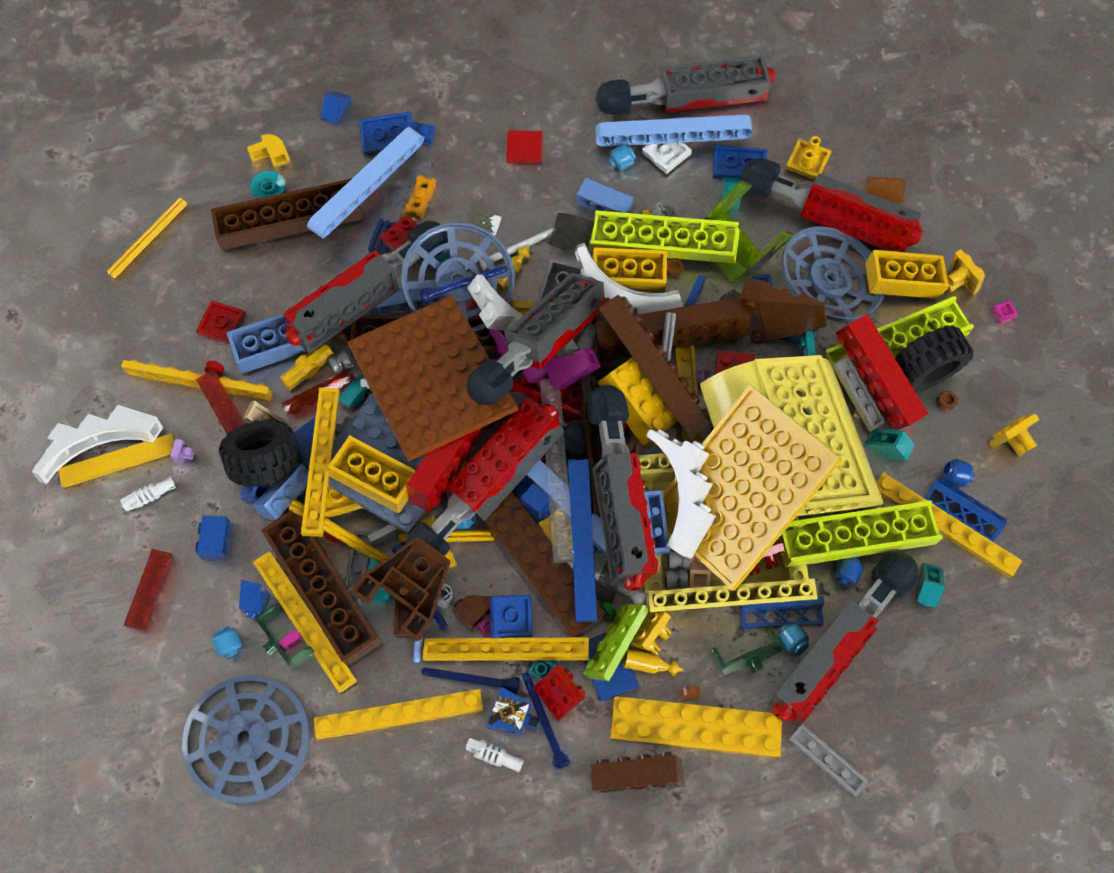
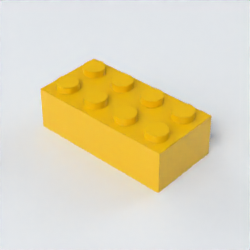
[593,247,667,293]
[865,250,949,299]
[597,357,678,446]
[327,435,416,514]

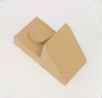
[243,401,285,423]

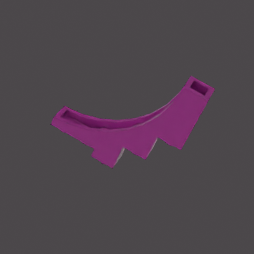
[489,329,600,389]

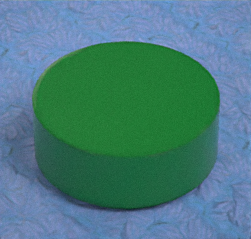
[599,600,616,621]

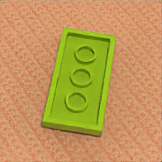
[583,604,649,681]

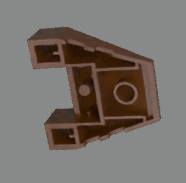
[740,278,827,342]
[351,536,451,642]

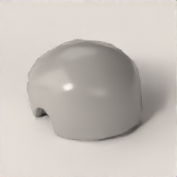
[653,201,680,224]

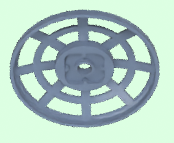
[401,222,515,332]
[781,226,884,323]
[182,675,310,804]

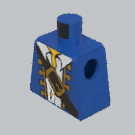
[487,687,540,735]

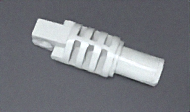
[120,477,177,511]
[466,738,524,773]

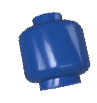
[943,459,975,487]
[833,557,863,587]

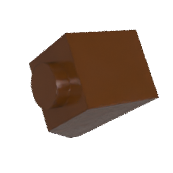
[453,596,490,632]

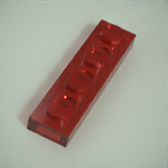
[281,369,356,415]
[196,370,245,434]
[124,549,173,631]

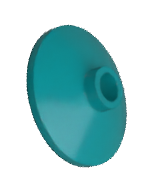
[250,171,286,199]

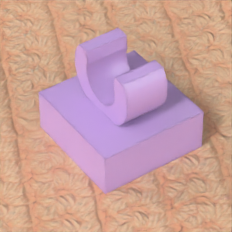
[170,439,195,465]

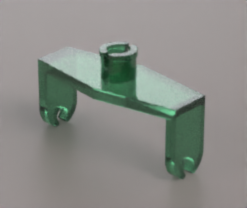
[256,603,314,670]
[711,624,782,676]

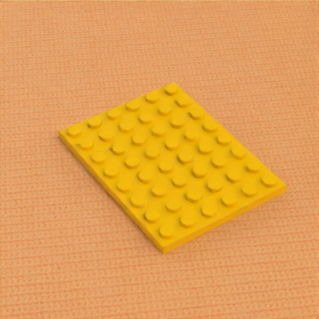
[663,385,842,591]

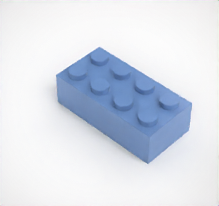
[226,314,306,374]

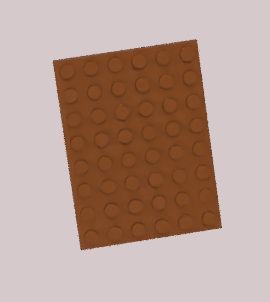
[347,295,518,462]

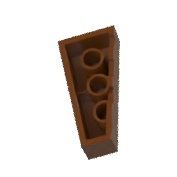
[590,752,685,793]

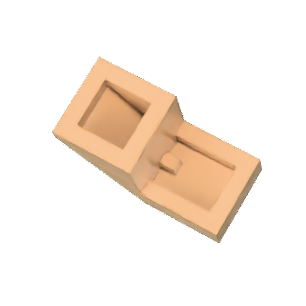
[689,555,711,588]

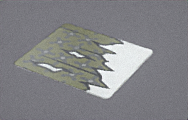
[472,211,502,236]

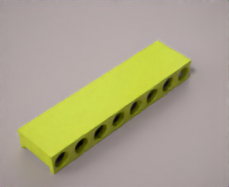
[590,211,740,264]
[823,296,974,388]
[778,501,943,568]

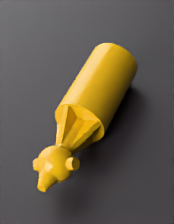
[490,246,530,291]
[621,649,684,676]

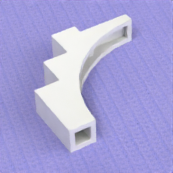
[575,243,684,314]
[467,274,579,358]
[32,405,163,484]
[646,429,716,559]

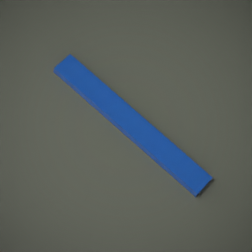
[568,460,597,623]

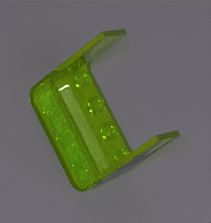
[697,180,794,281]

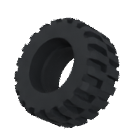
[895,325,973,391]
[219,419,300,487]

